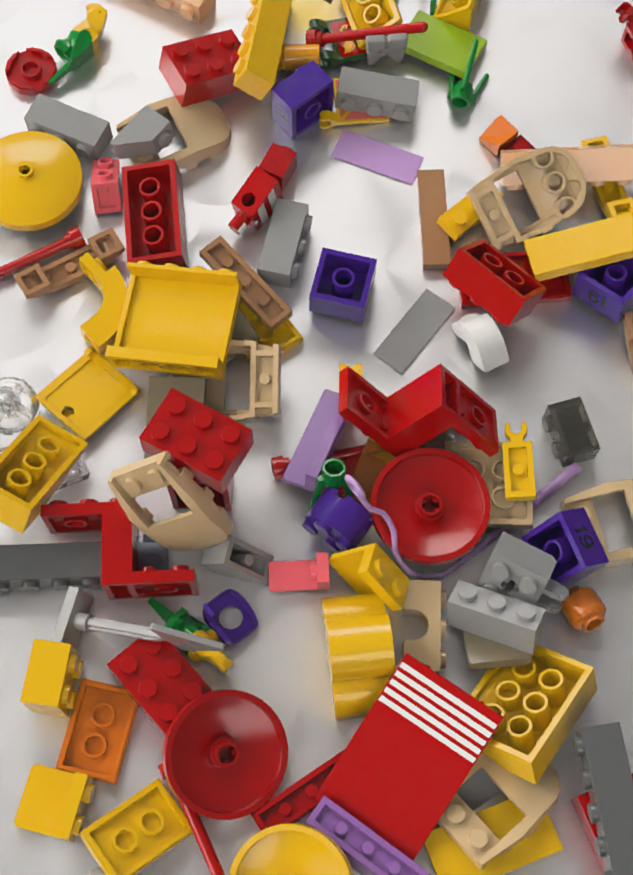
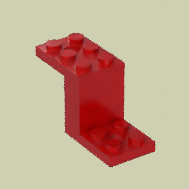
[338,363,499,457]
[40,498,199,600]

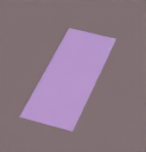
[331,129,424,185]

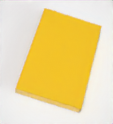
[79,778,193,875]

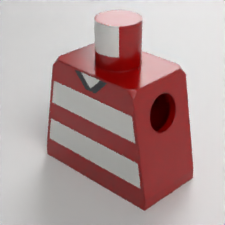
[228,166,284,235]

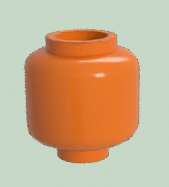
[561,586,606,632]

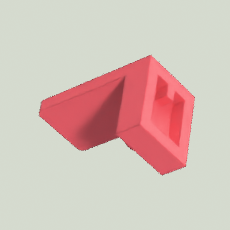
[90,157,122,214]
[268,552,330,592]

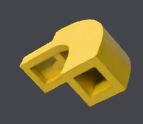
[79,252,127,355]

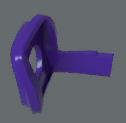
[202,589,259,647]

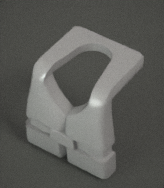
[365,33,408,65]

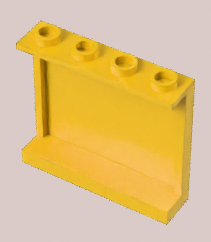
[105,261,242,379]

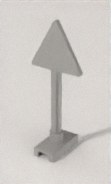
[51,586,225,651]

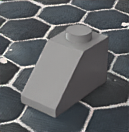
[110,105,175,159]
[200,535,274,584]

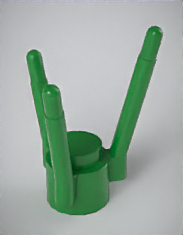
[447,39,489,109]
[306,458,354,515]

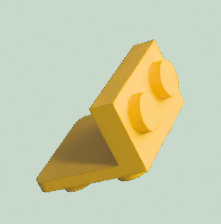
[329,543,410,611]
[14,764,95,842]

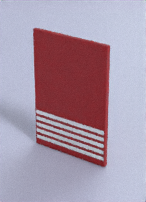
[314,653,504,861]

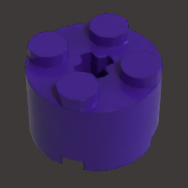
[302,487,373,553]

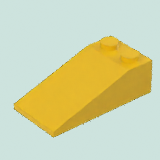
[0,414,88,534]

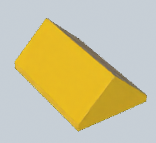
[341,0,403,50]
[433,0,482,32]

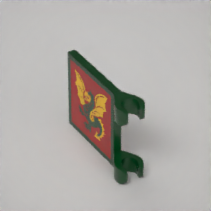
[308,17,367,70]

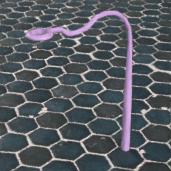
[345,462,582,580]

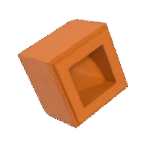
[479,115,519,156]

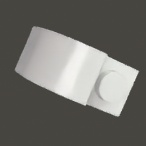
[452,313,510,373]

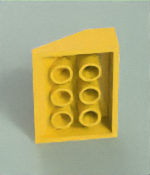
[470,645,597,785]

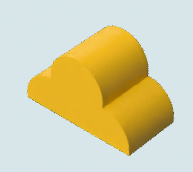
[321,593,395,720]

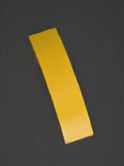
[580,135,633,219]

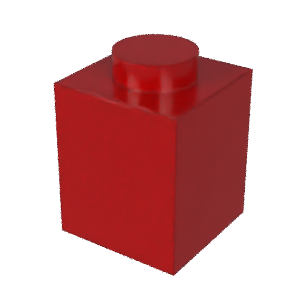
[259,143,297,192]

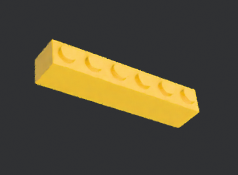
[233,0,292,101]

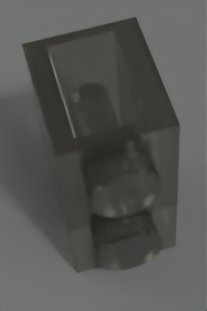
[542,397,600,467]

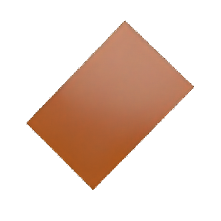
[55,678,138,785]

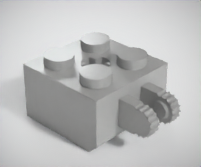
[476,531,569,614]

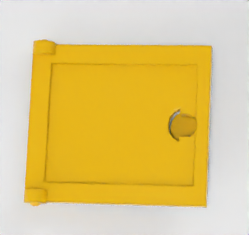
[34,347,141,441]

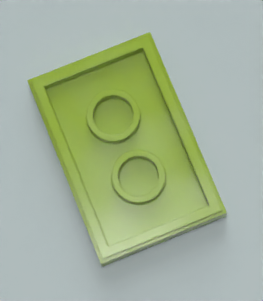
[405,10,487,79]

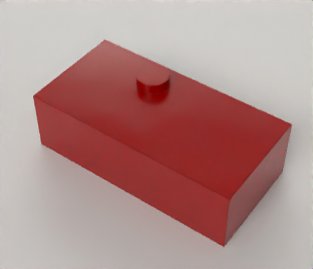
[121,159,189,268]

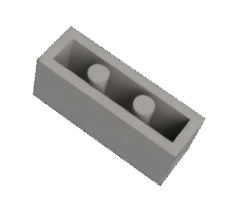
[334,66,419,122]
[23,93,113,160]
[257,198,313,288]
[446,580,546,655]

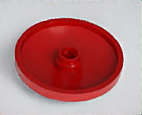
[370,448,491,565]
[162,689,288,820]

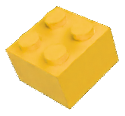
[20,639,84,717]

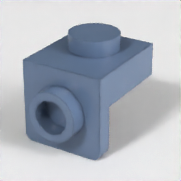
[136,533,170,571]

